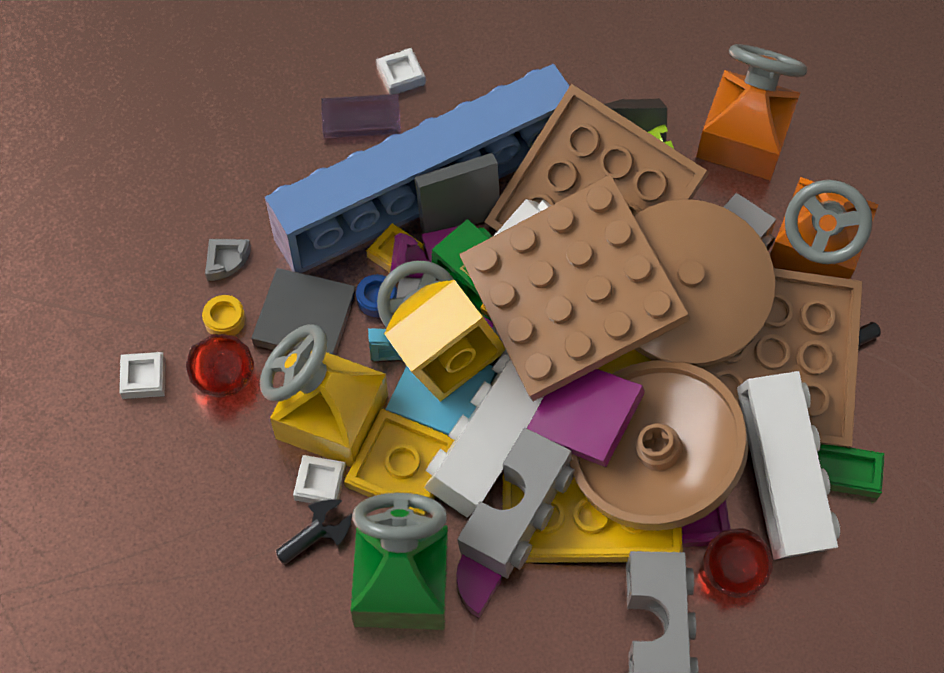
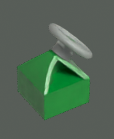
[351,493,448,630]

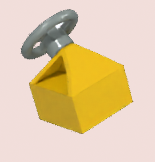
[377,261,506,402]
[260,324,388,467]

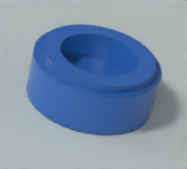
[356,274,397,317]

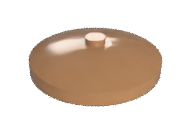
[634,199,775,367]
[570,360,748,531]

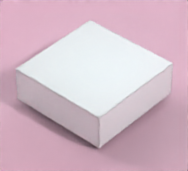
[376,48,426,96]
[119,352,166,399]
[293,455,346,508]

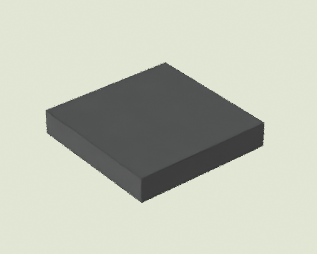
[415,153,500,234]
[251,268,356,355]

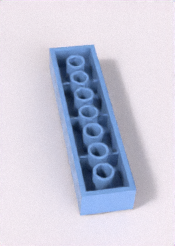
[265,63,570,273]

